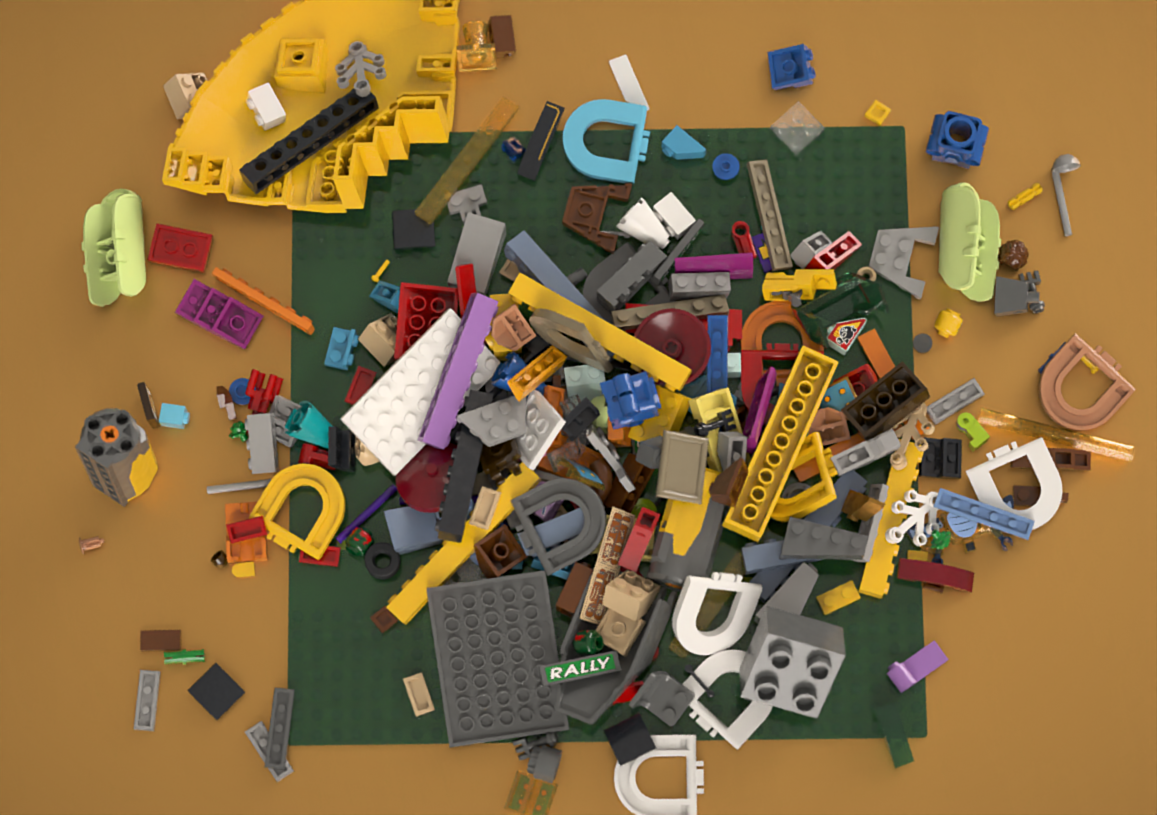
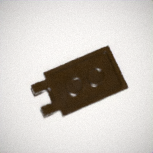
[480,438,522,486]

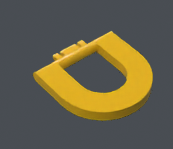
[770,432,837,522]
[249,464,346,560]

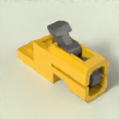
[762,269,837,307]

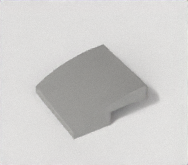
[269,395,301,448]

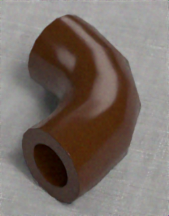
[589,458,613,503]

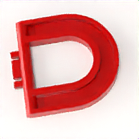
[741,343,824,426]

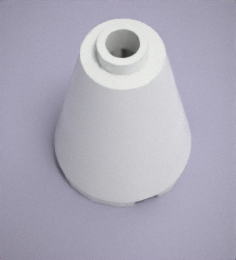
[616,197,670,249]

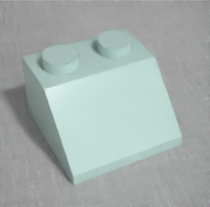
[564,365,605,411]

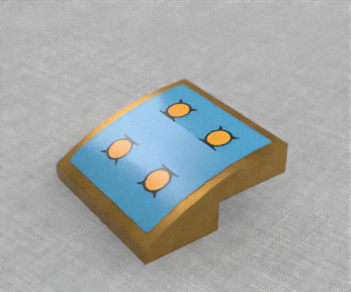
[819,376,857,422]

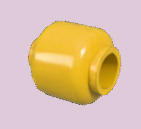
[934,308,963,338]

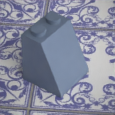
[384,506,442,555]

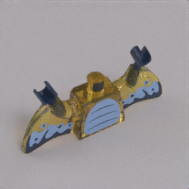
[906,495,1014,564]

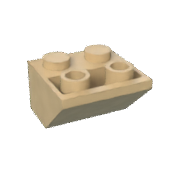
[163,73,208,119]
[358,313,397,367]
[602,570,661,621]

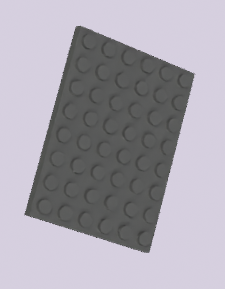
[426,570,569,747]

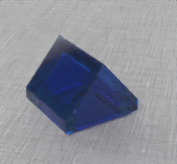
[501,137,526,162]

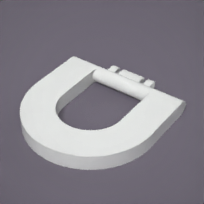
[965,437,1062,530]
[672,572,762,655]
[683,650,773,750]
[614,735,704,815]

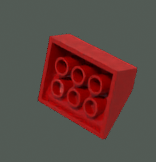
[394,282,458,360]

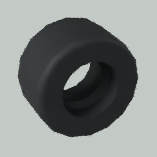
[364,542,401,580]

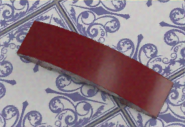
[897,558,974,593]

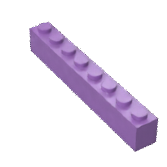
[417,293,498,449]

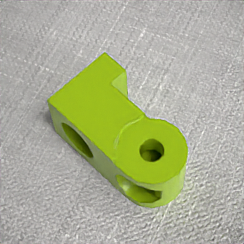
[956,412,990,452]

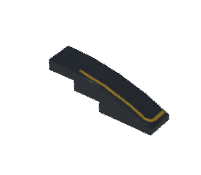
[517,101,565,181]

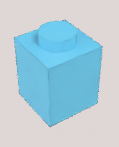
[158,403,190,429]

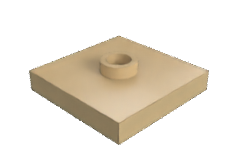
[596,608,646,657]

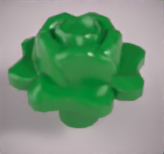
[229,421,249,442]
[931,529,951,550]

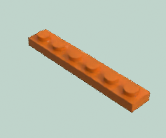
[212,267,315,335]

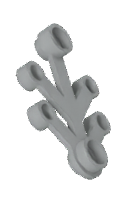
[335,41,387,97]

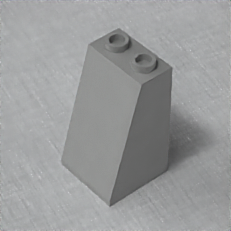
[447,212,506,296]
[754,562,819,624]

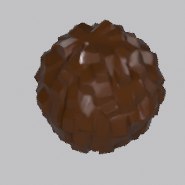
[998,240,1029,271]

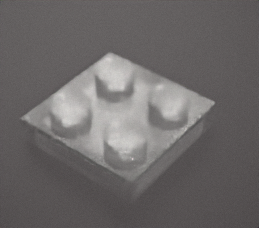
[770,101,825,155]

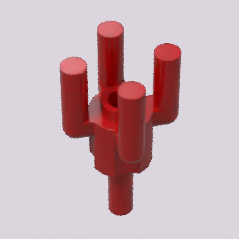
[245,369,283,433]

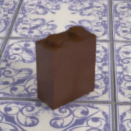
[556,561,594,619]

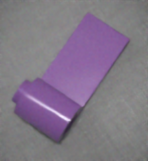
[887,640,949,693]

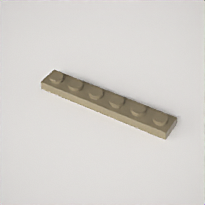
[747,160,793,271]
[611,294,729,331]

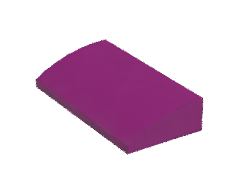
[674,253,753,280]
[742,367,777,454]

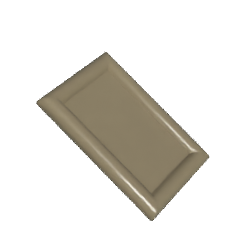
[656,430,709,504]

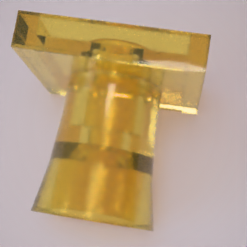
[457,21,497,72]

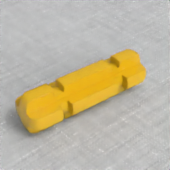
[1007,183,1043,210]

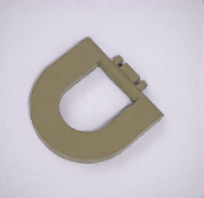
[529,308,613,373]

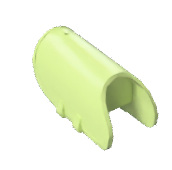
[938,182,1002,302]
[81,189,146,306]

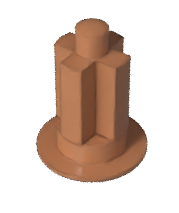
[79,536,104,554]

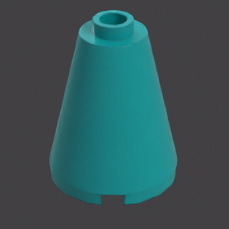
[285,400,332,449]

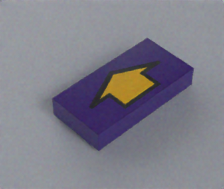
[751,233,772,274]

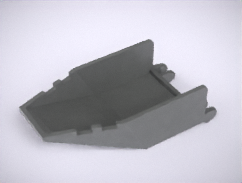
[555,571,678,725]

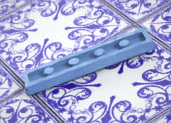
[934,488,1035,540]

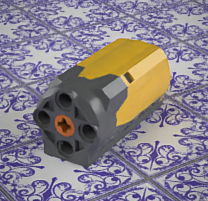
[75,408,158,507]
[646,468,730,592]

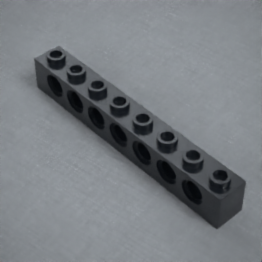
[239,88,379,194]

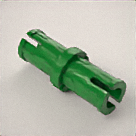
[164,649,205,665]

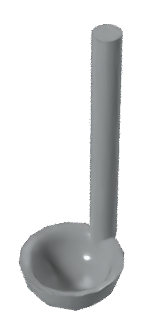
[1052,154,1081,236]

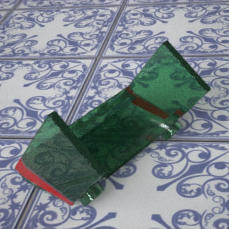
[791,272,890,348]

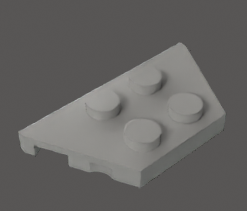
[456,396,526,447]

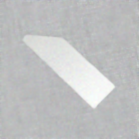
[609,55,649,110]

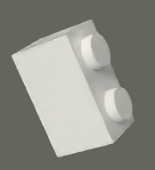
[246,82,286,131]
[653,192,696,240]

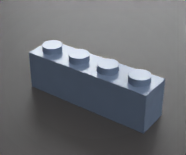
[518,508,584,558]
[741,539,821,574]

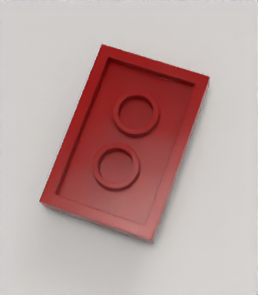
[147,223,213,273]

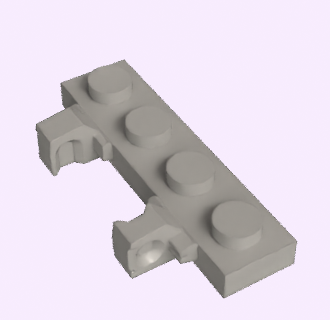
[854,484,889,562]

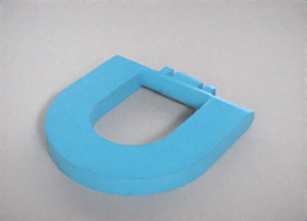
[563,99,650,184]

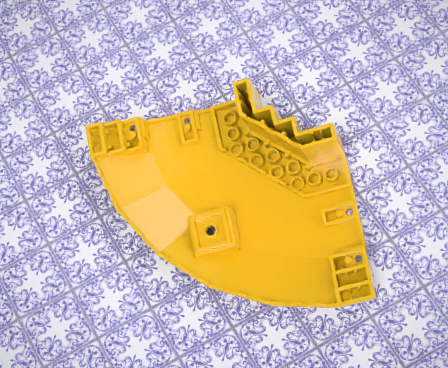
[162,0,460,213]

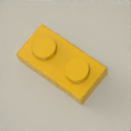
[816,580,861,616]

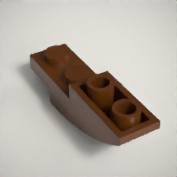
[1010,448,1091,471]

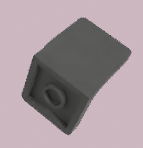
[629,671,695,726]

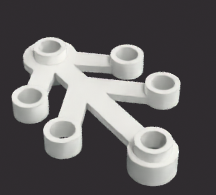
[885,490,939,546]

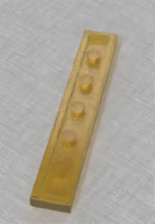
[668,551,746,659]

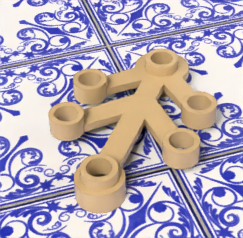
[890,403,935,470]

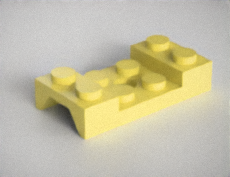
[688,388,751,473]

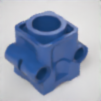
[926,111,989,169]
[600,371,661,430]

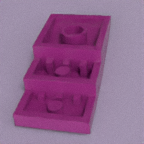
[174,279,263,350]

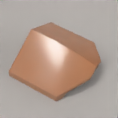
[491,304,536,351]
[808,407,851,446]

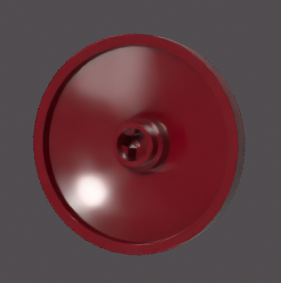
[634,308,711,387]
[396,443,458,513]

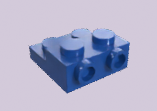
[768,44,816,90]

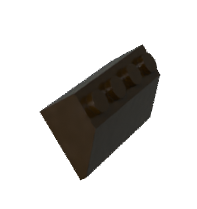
[841,361,930,441]

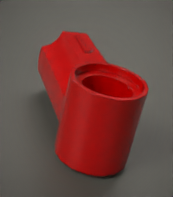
[731,221,757,259]
[298,444,336,471]

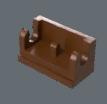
[487,15,516,59]

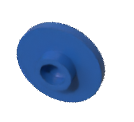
[712,153,739,180]
[229,378,256,405]

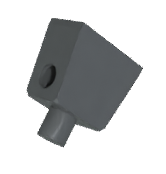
[994,277,1040,316]

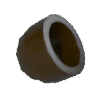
[211,550,228,568]

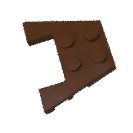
[562,183,632,254]

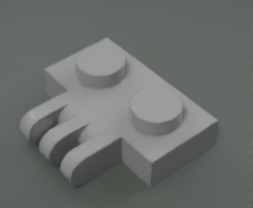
[445,184,487,224]

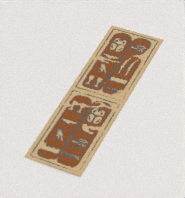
[580,507,636,625]

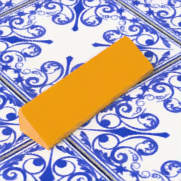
[507,345,567,402]

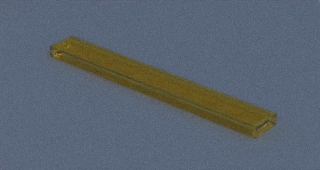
[415,96,519,224]
[978,408,1134,462]

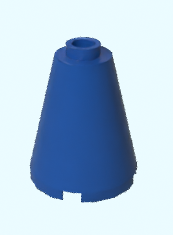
[491,351,546,398]

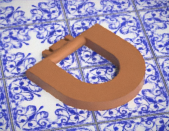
[1038,333,1136,431]

